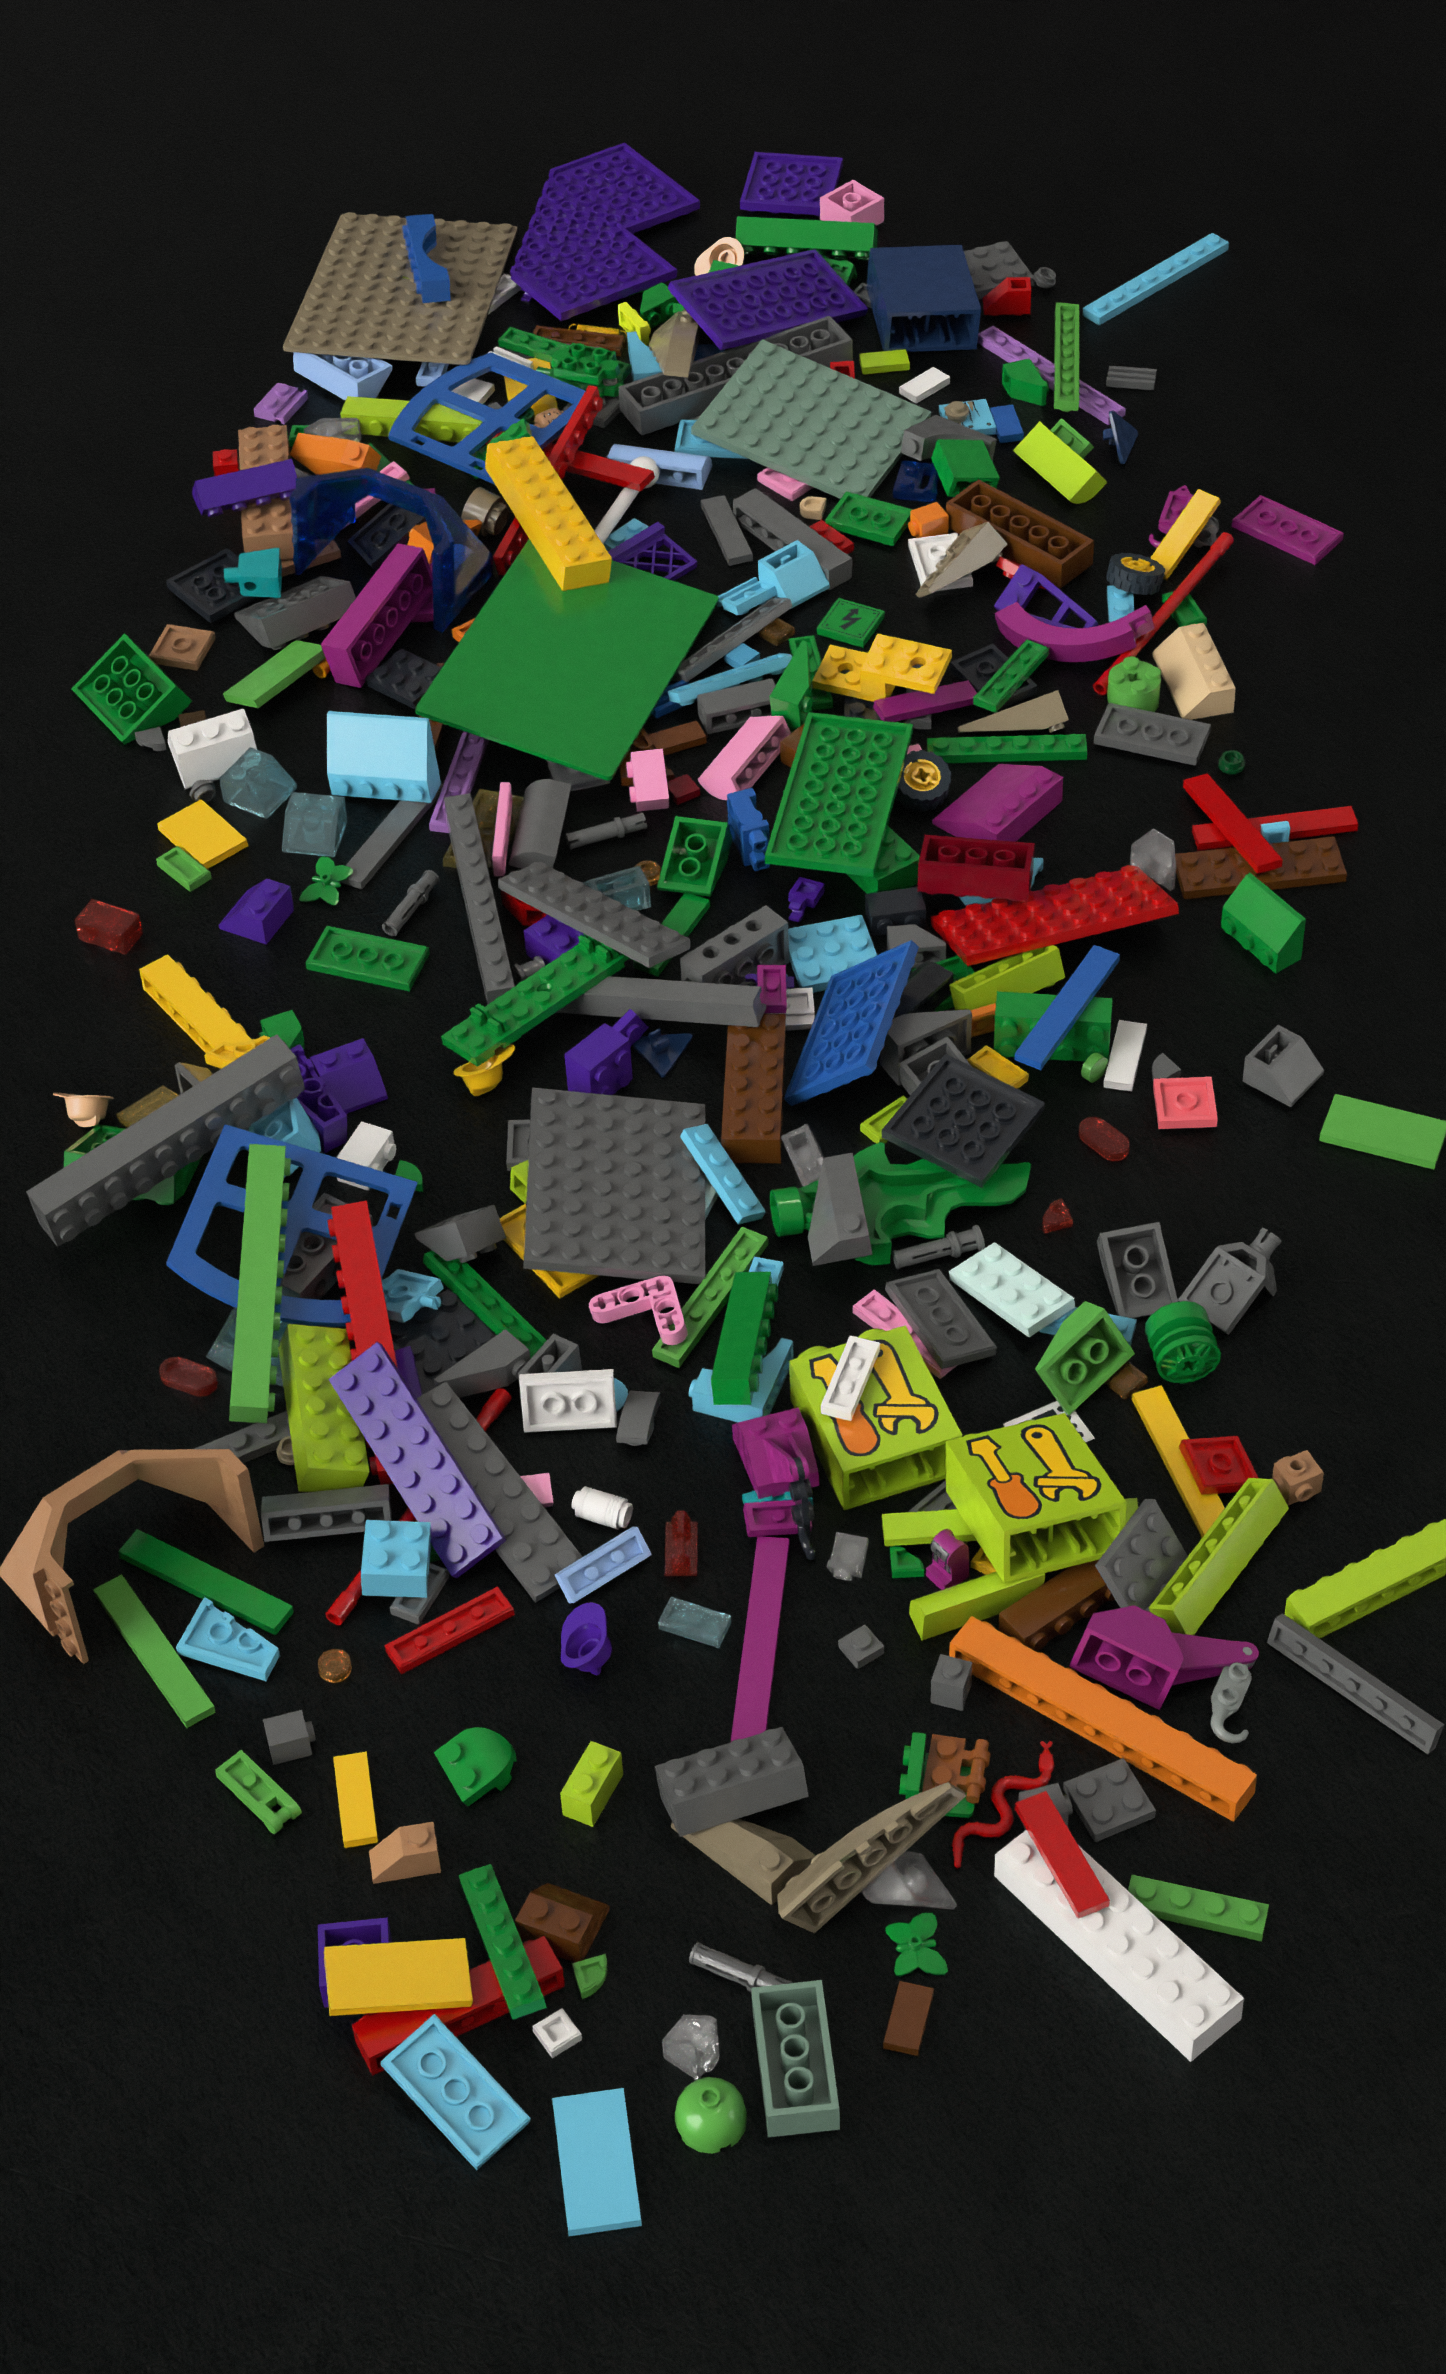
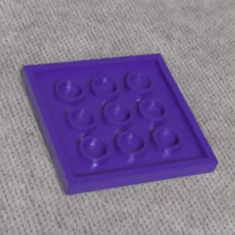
[740,152,843,216]

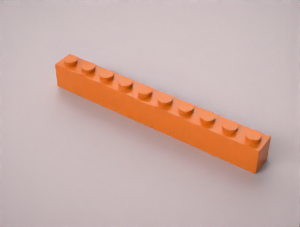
[949,1616,1257,1822]

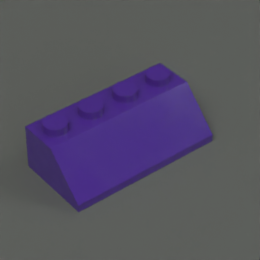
[192,459,300,517]

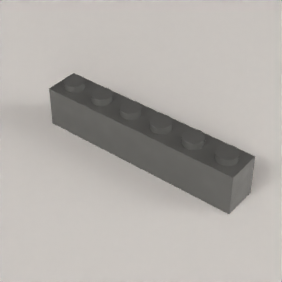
[733,488,852,590]

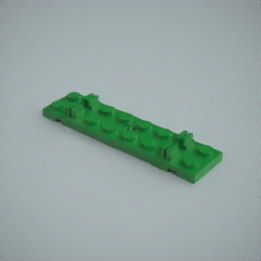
[441,933,634,1067]

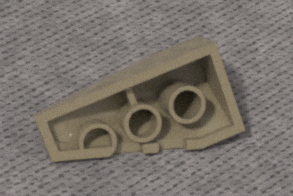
[671,1818,816,1905]

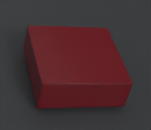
[667,774,700,805]

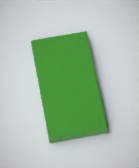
[223,640,326,708]
[1319,1094,1446,1170]

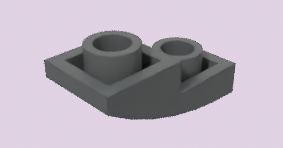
[616,1391,661,1446]

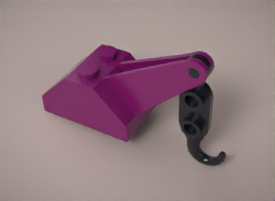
[732,1408,819,1560]

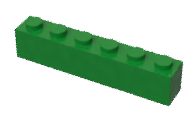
[711,1272,778,1405]

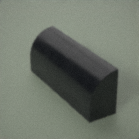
[878,961,953,1058]

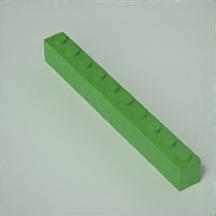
[229,1144,291,1423]

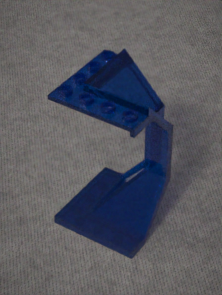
[290,468,493,632]

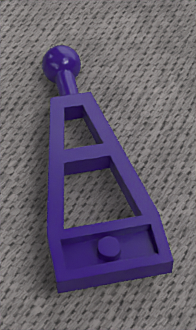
[994,564,1099,628]

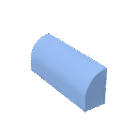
[607,444,712,490]

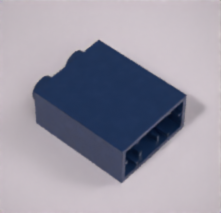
[866,245,981,352]

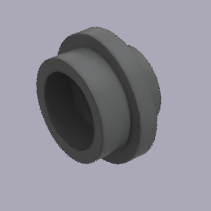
[1033,267,1056,289]
[189,780,216,803]

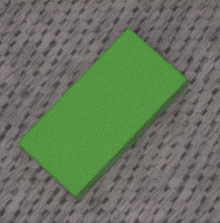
[156,846,212,892]

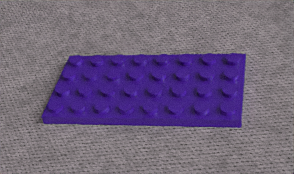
[668,249,868,350]

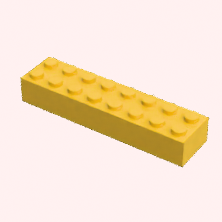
[485,436,612,591]

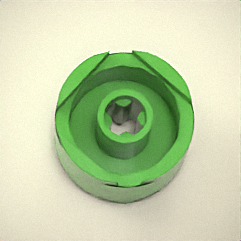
[1107,656,1161,712]

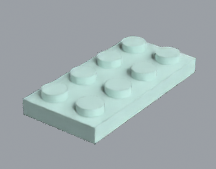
[949,1242,1075,1337]

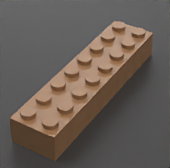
[238,425,296,559]

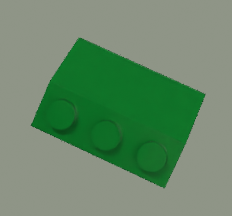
[1221,873,1306,973]

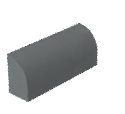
[508,779,572,869]

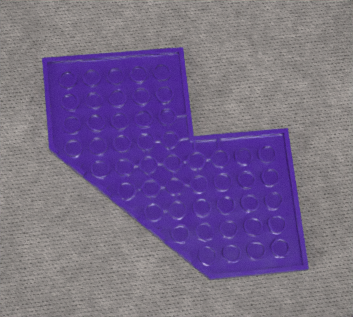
[510,143,700,321]

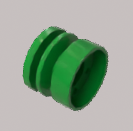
[1145,1301,1221,1383]

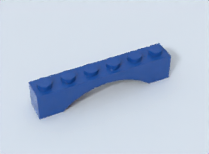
[402,214,451,303]

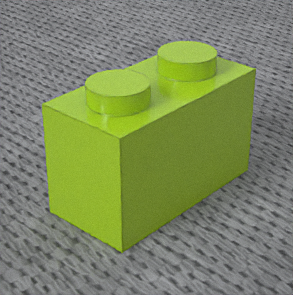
[560,1741,623,1827]

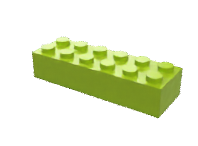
[278,1324,369,1492]

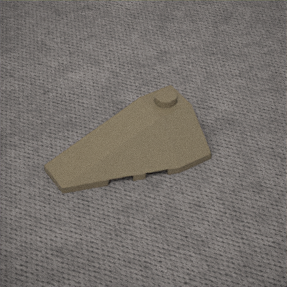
[916,522,1007,598]
[958,690,1069,733]

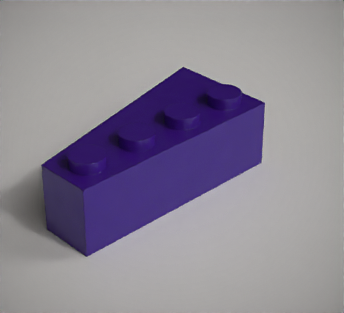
[290,1044,347,1154]

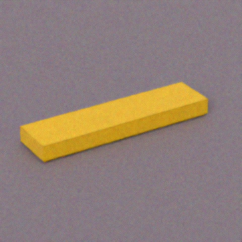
[1151,489,1221,580]

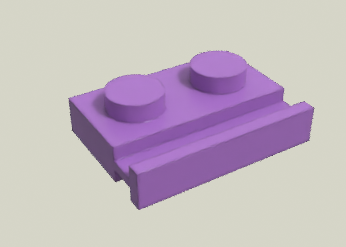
[254,383,308,425]

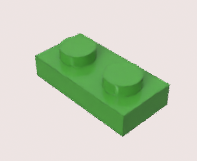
[1050,418,1094,459]

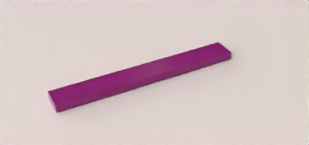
[730,1536,790,1743]

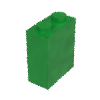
[931,439,1000,497]

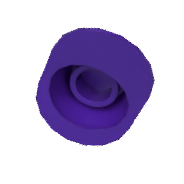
[561,1602,612,1676]

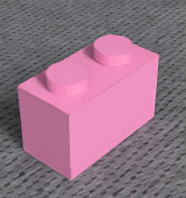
[626,749,669,812]

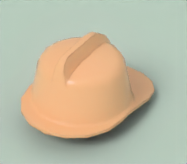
[695,237,744,276]
[53,1093,113,1127]

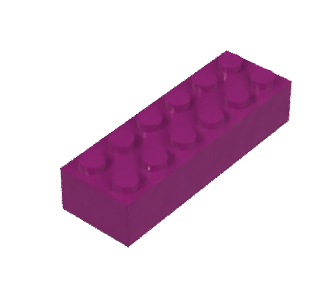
[321,543,437,688]

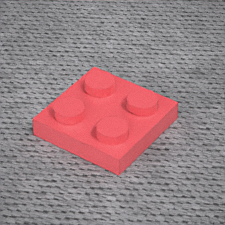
[1153,1077,1218,1129]

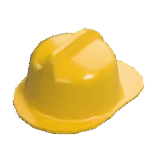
[454,1044,515,1096]

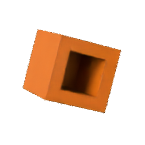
[908,502,949,538]

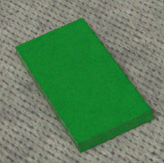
[306,926,430,992]

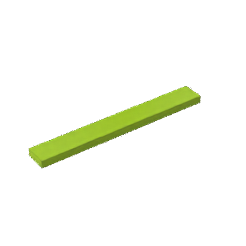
[882,1498,1139,1546]

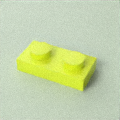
[618,302,651,346]

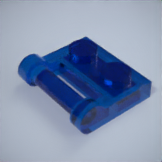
[893,461,940,502]

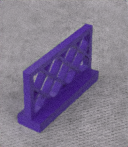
[608,522,698,581]

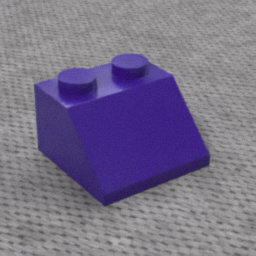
[219,878,294,944]
[310,1038,388,1114]

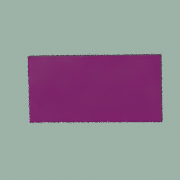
[1232,495,1344,565]

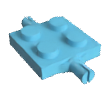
[382,1269,444,1323]

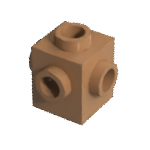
[1271,1450,1324,1505]

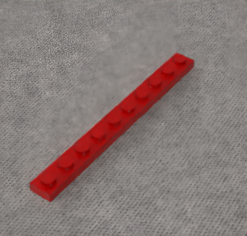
[493,385,603,575]

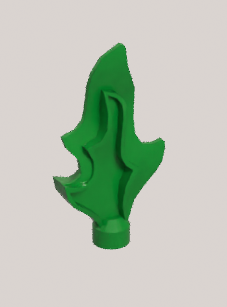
[770,1142,1031,1266]

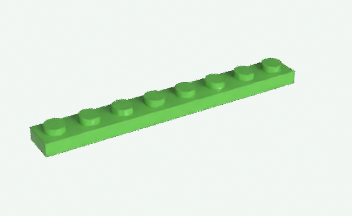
[1054,302,1079,412]

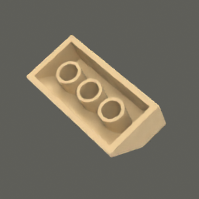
[1153,623,1236,720]

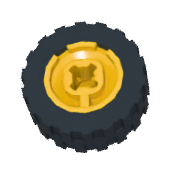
[1106,553,1165,595]
[896,750,951,812]

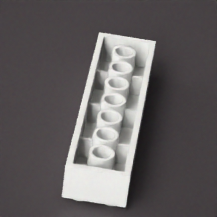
[994,1830,1244,2062]

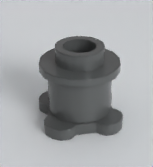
[1194,516,1219,548]

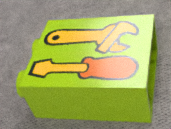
[789,1325,962,1510]
[946,1413,1126,1583]

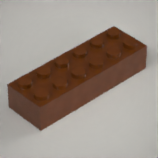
[946,479,1094,589]
[721,1013,787,1163]

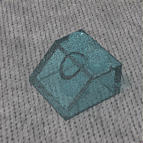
[219,747,297,819]
[282,792,348,857]

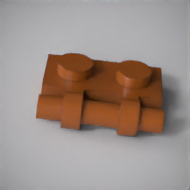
[922,1734,990,1804]

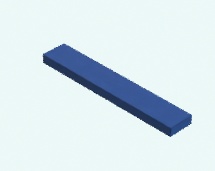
[1015,945,1120,1070]

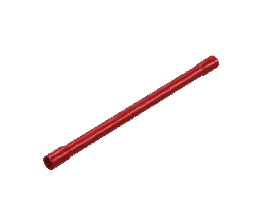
[1093,532,1234,695]
[326,1388,512,1625]

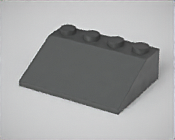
[234,576,356,650]

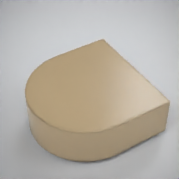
[800,497,827,520]

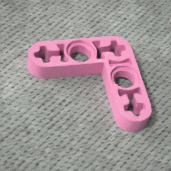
[589,1276,688,1345]

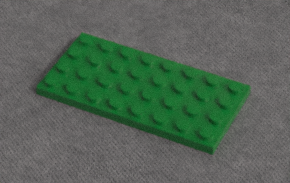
[765,712,913,877]

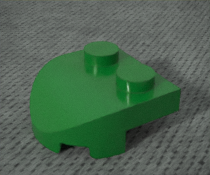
[434,1727,517,1806]

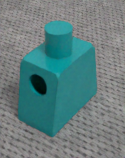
[224,548,282,598]

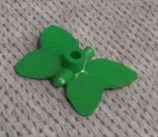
[299,856,353,906]
[886,1913,948,1977]

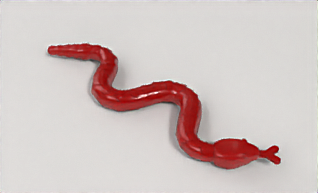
[952,1741,1054,1868]

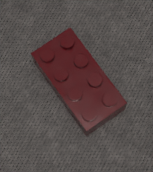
[918,835,1035,901]

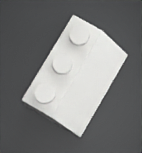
[168,709,260,790]

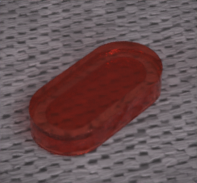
[1079,1117,1129,1161]
[159,1357,218,1397]

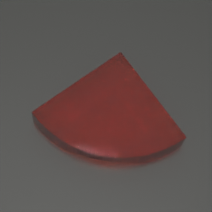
[1043,1198,1073,1234]

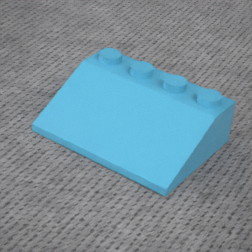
[327,711,441,803]

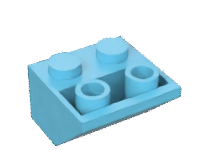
[758,540,830,609]

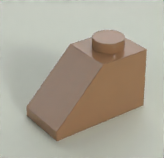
[369,1822,441,1884]

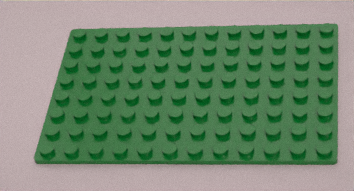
[415,539,719,781]

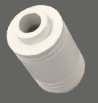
[572,1486,633,1529]

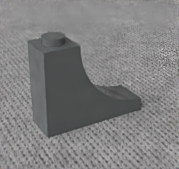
[901,415,997,462]

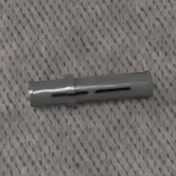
[565,812,647,850]
[382,870,440,936]
[689,1942,792,1992]

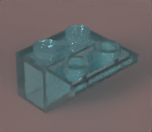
[582,866,651,911]

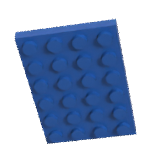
[784,940,919,1106]

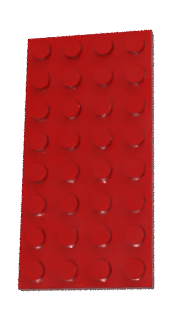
[931,865,1179,966]

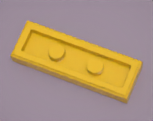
[333,1752,378,1848]

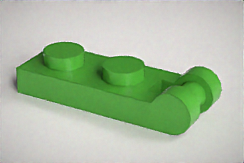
[215,1750,302,1834]

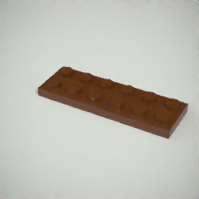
[1173,837,1347,899]

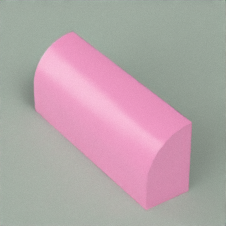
[698,716,791,800]

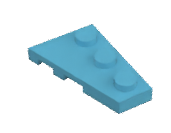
[176,1597,280,1681]

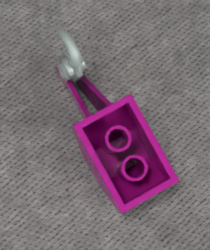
[1069,1605,1259,1743]

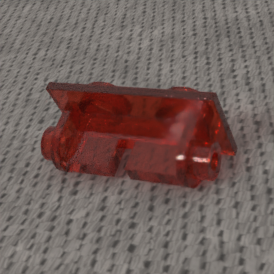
[665,1511,698,1576]

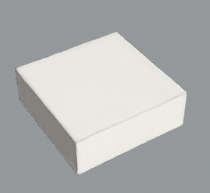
[532,2008,582,2058]

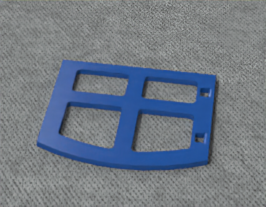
[388,353,585,485]
[167,1124,418,1327]

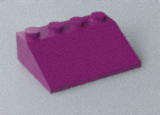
[932,764,1063,842]

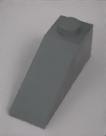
[434,1329,530,1398]

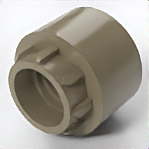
[461,487,509,536]

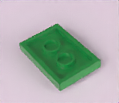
[825,491,913,546]

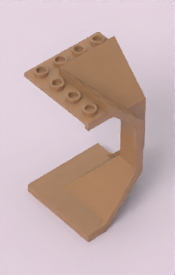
[0,1449,264,1664]

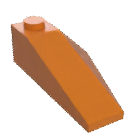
[290,433,382,494]

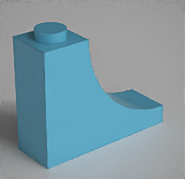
[627,331,662,382]
[689,1338,794,1422]

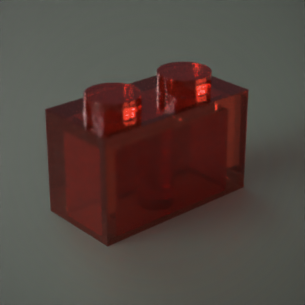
[74,899,143,955]

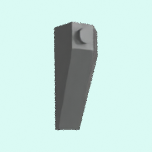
[808,1152,873,1266]

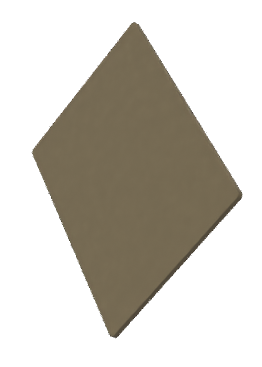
[283,212,518,365]

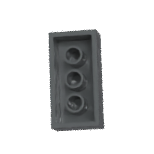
[655,1727,809,1837]

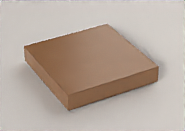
[149,624,216,671]

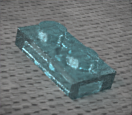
[658,1597,731,1648]

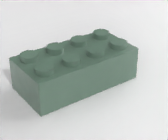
[751,1980,840,2137]

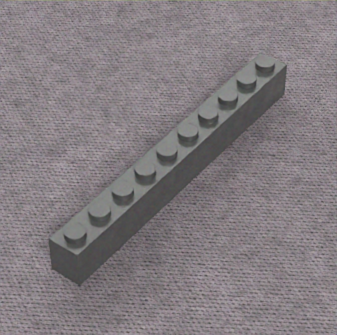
[444,793,515,1005]

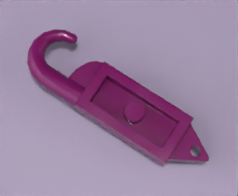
[1149,485,1194,548]

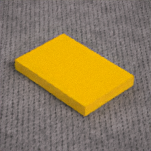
[157,799,248,869]

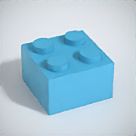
[361,1520,431,1598]

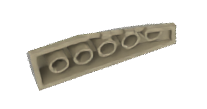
[649,309,701,378]
[777,1782,967,1933]

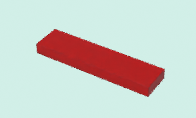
[385,1586,515,1674]
[1015,1791,1110,1919]

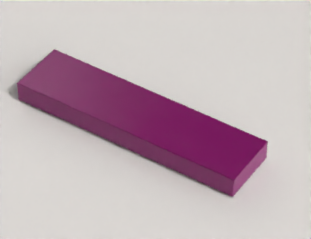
[873,680,977,722]

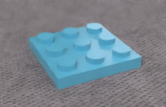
[788,915,877,993]

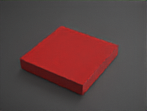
[1179,1436,1258,1495]

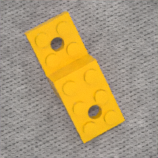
[812,634,952,702]

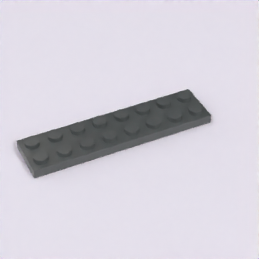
[498,862,690,968]
[417,1382,582,1603]

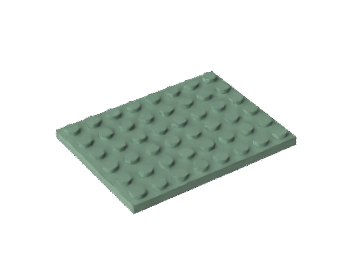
[691,339,931,499]

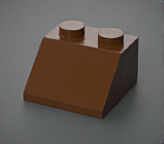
[515,1883,610,1963]

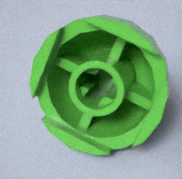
[675,2077,747,2154]

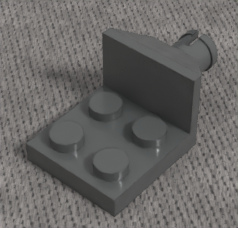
[1178,1227,1282,1335]

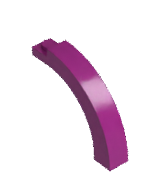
[995,602,1154,662]

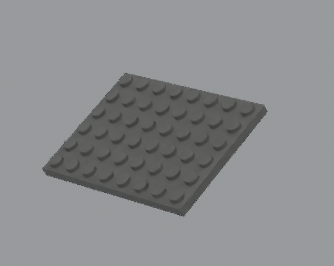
[523,1088,705,1284]

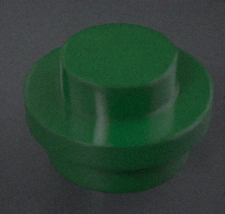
[1218,750,1245,775]

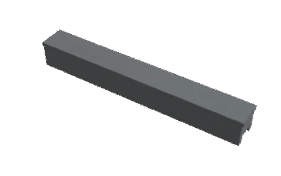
[556,976,767,1027]

